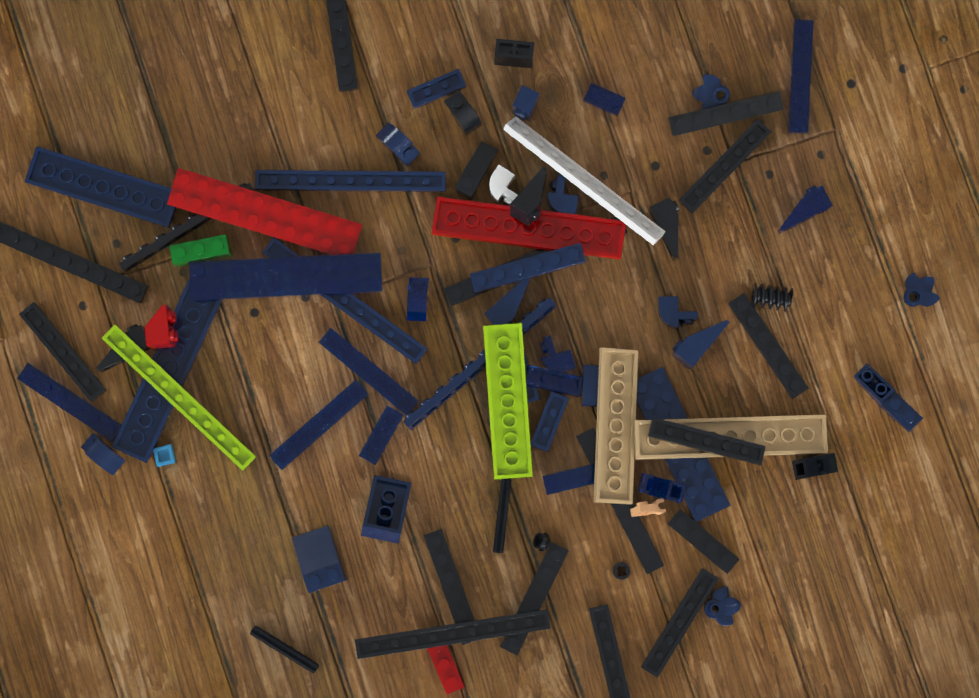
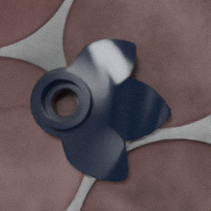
[692,74,730,109]
[903,273,940,307]
[704,587,741,626]

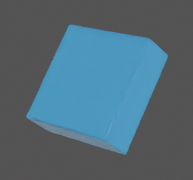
[153,444,177,467]

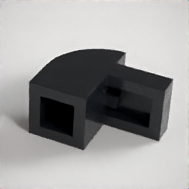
[444,90,482,136]
[792,453,838,480]

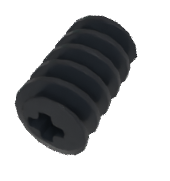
[752,282,793,312]

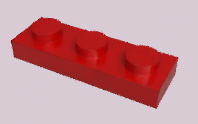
[427,645,465,695]

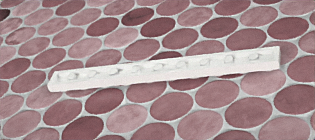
[503,116,665,245]

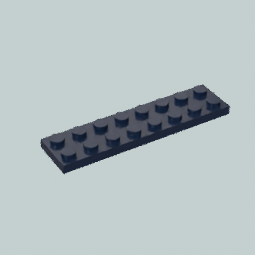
[24,146,176,228]
[636,367,731,522]

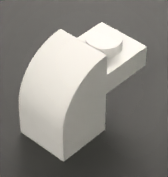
[489,165,518,205]

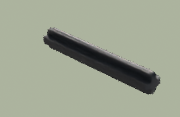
[493,478,511,554]
[250,626,319,673]

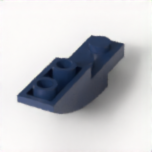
[853,363,923,433]

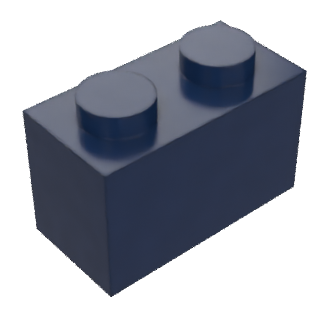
[512,85,540,121]

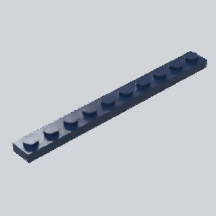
[255,170,446,192]
[262,237,428,365]
[403,297,556,430]

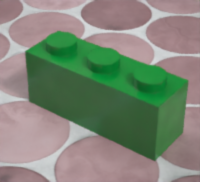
[169,234,232,267]

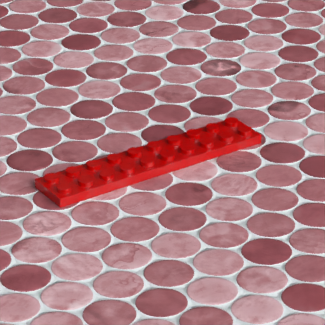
[167,168,362,261]
[431,196,626,260]

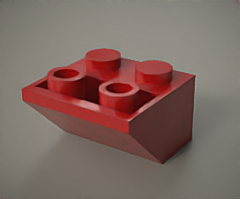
[145,305,179,350]

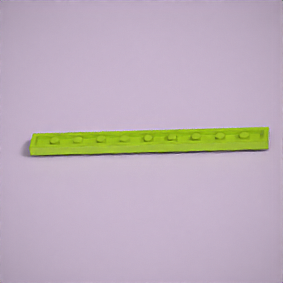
[102,324,256,471]

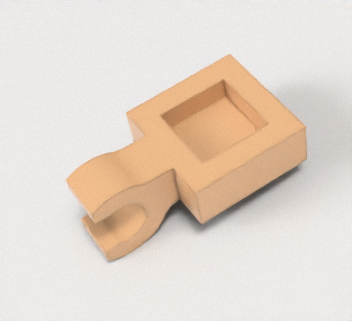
[630,499,666,517]

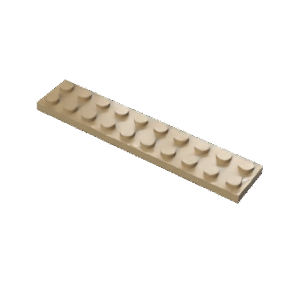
[634,415,828,460]

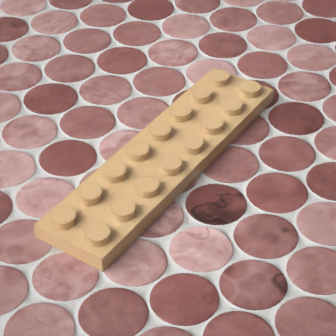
[594,348,638,505]

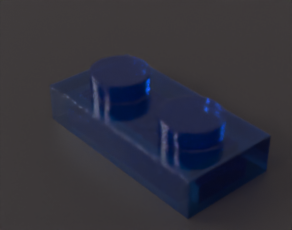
[583,83,626,116]

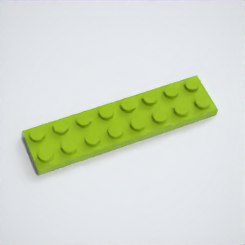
[483,323,533,480]

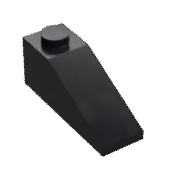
[455,141,498,200]
[510,166,547,226]
[648,197,679,261]
[97,324,151,372]

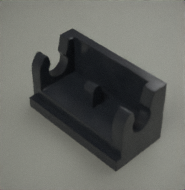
[494,39,534,68]

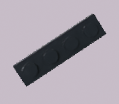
[667,509,739,574]

